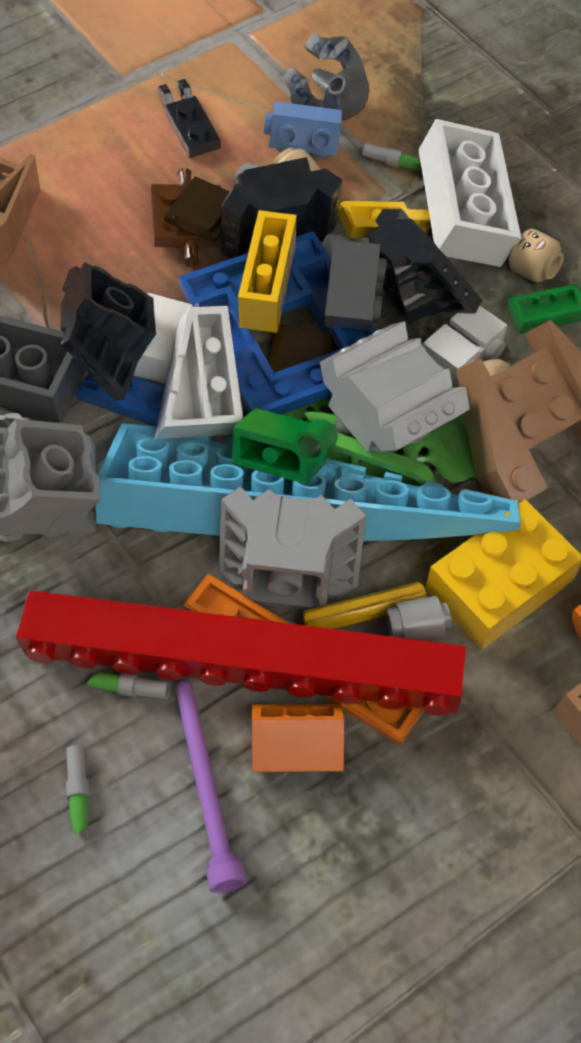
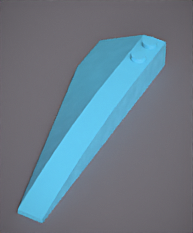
[96,423,520,541]

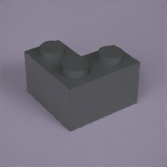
[325,240,387,331]

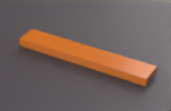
[183,573,424,747]

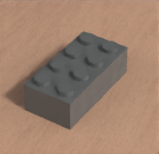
[0,316,86,423]

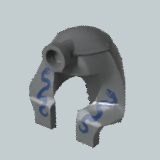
[281,33,370,120]

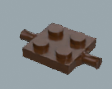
[151,168,221,267]

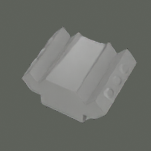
[320,322,470,452]
[0,419,101,539]
[219,486,366,610]

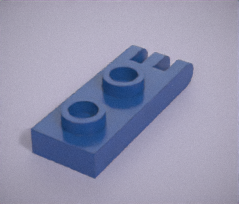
[76,375,165,426]

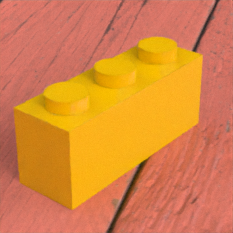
[238,210,296,333]

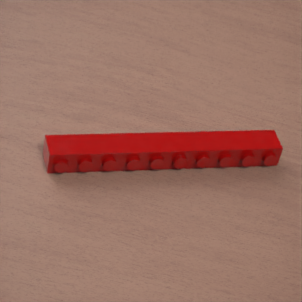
[16,590,466,716]

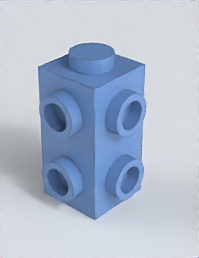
[264,101,342,158]

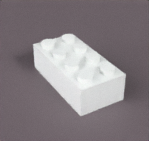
[419,119,521,267]

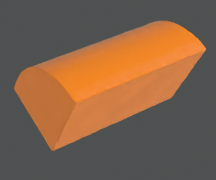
[252,703,344,772]

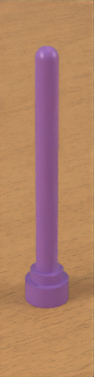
[175,680,247,893]

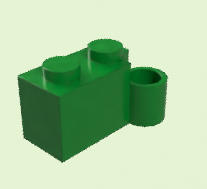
[232,408,338,484]

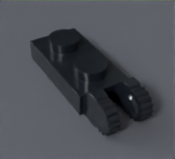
[158,79,221,158]

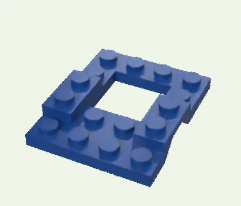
[178,231,376,415]

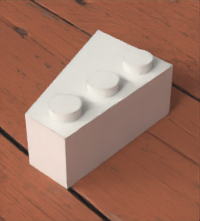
[154,306,243,439]

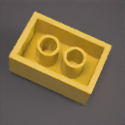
[425,499,581,651]

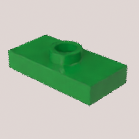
[506,284,581,334]

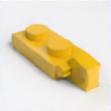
[338,201,431,238]

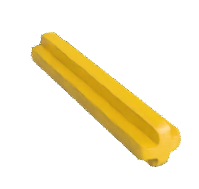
[303,582,427,629]

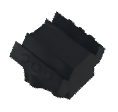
[221,157,343,259]
[367,209,483,324]
[61,262,156,401]

